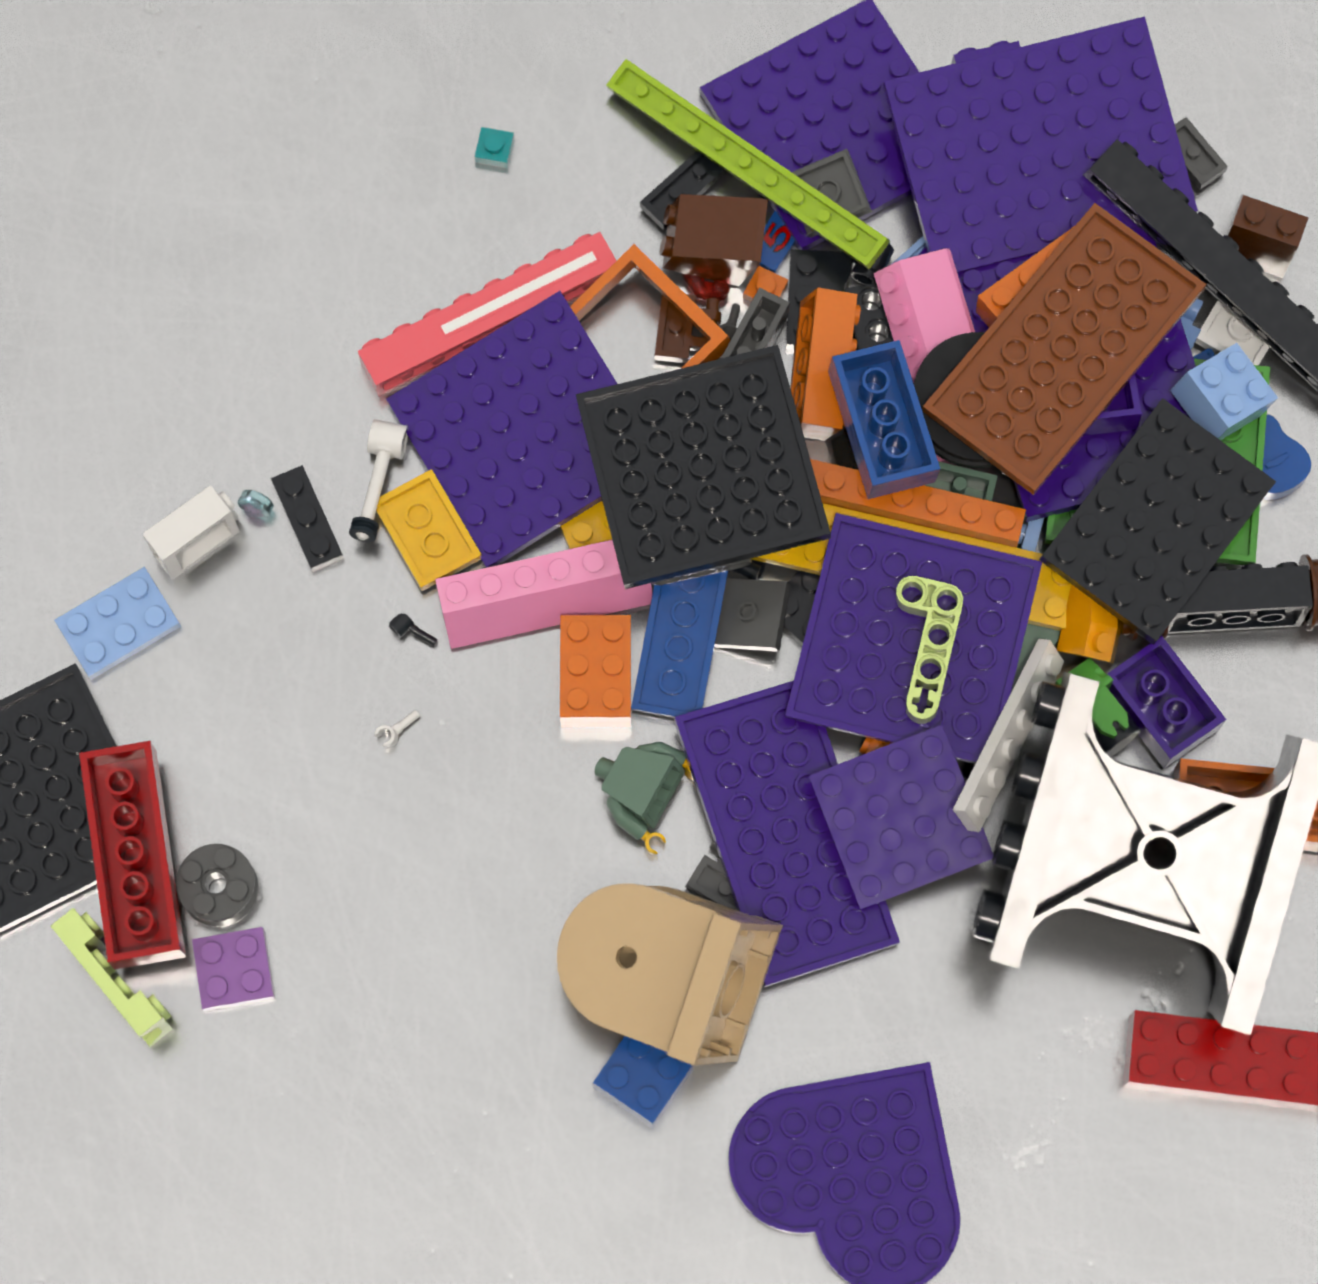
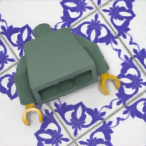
[594,742,693,855]

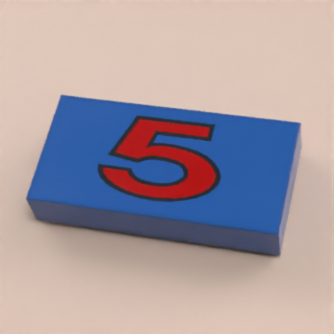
[759,210,795,273]

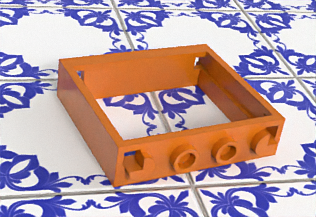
[570,244,731,369]

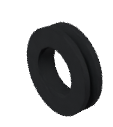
[913,332,994,468]

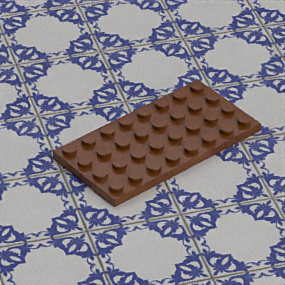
[922,203,1206,495]

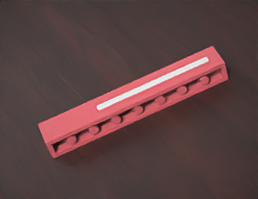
[358,232,617,397]

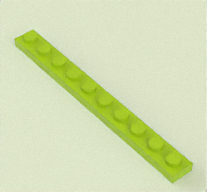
[606,59,890,269]

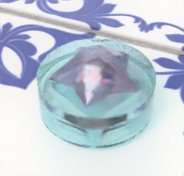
[237,490,274,519]

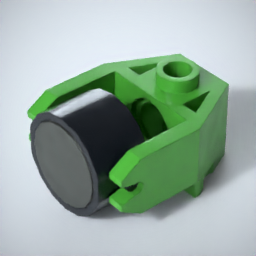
[1055,658,1141,758]

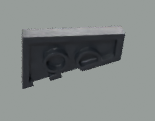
[786,249,853,349]

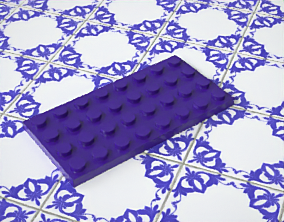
[673,681,900,988]

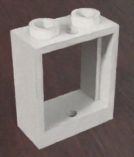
[142,485,240,580]

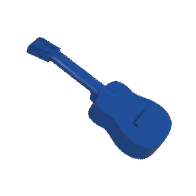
[1193,348,1311,500]

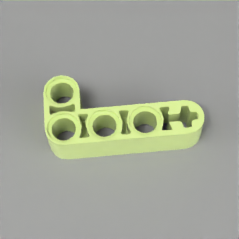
[896,576,963,724]

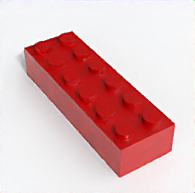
[79,741,186,970]
[1123,1010,1318,1112]

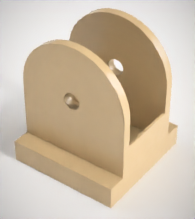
[557,883,783,1065]

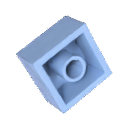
[1170,343,1278,440]

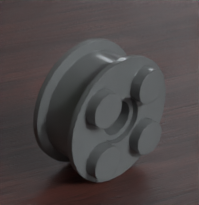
[176,844,259,927]

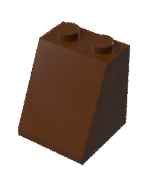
[660,194,768,286]
[1227,195,1309,278]

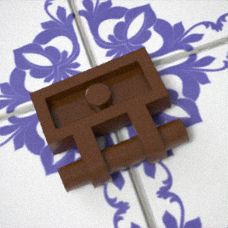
[654,294,722,363]

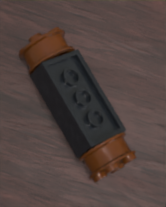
[1121,554,1318,641]

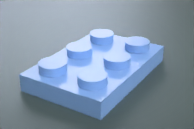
[54,566,181,680]

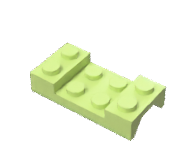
[50,908,173,1047]

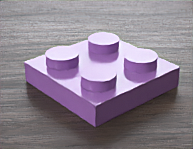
[192,927,275,1011]

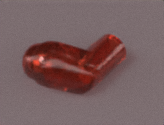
[682,273,730,302]

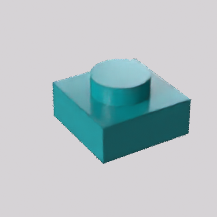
[474,127,514,168]

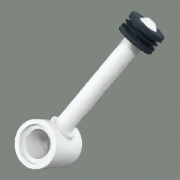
[349,419,409,542]

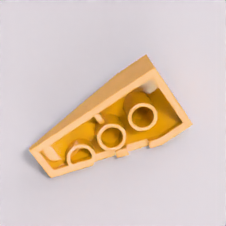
[1057,584,1121,664]

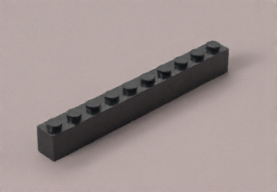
[1084,139,1318,392]

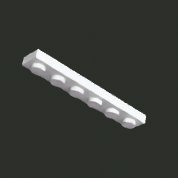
[953,639,1064,832]

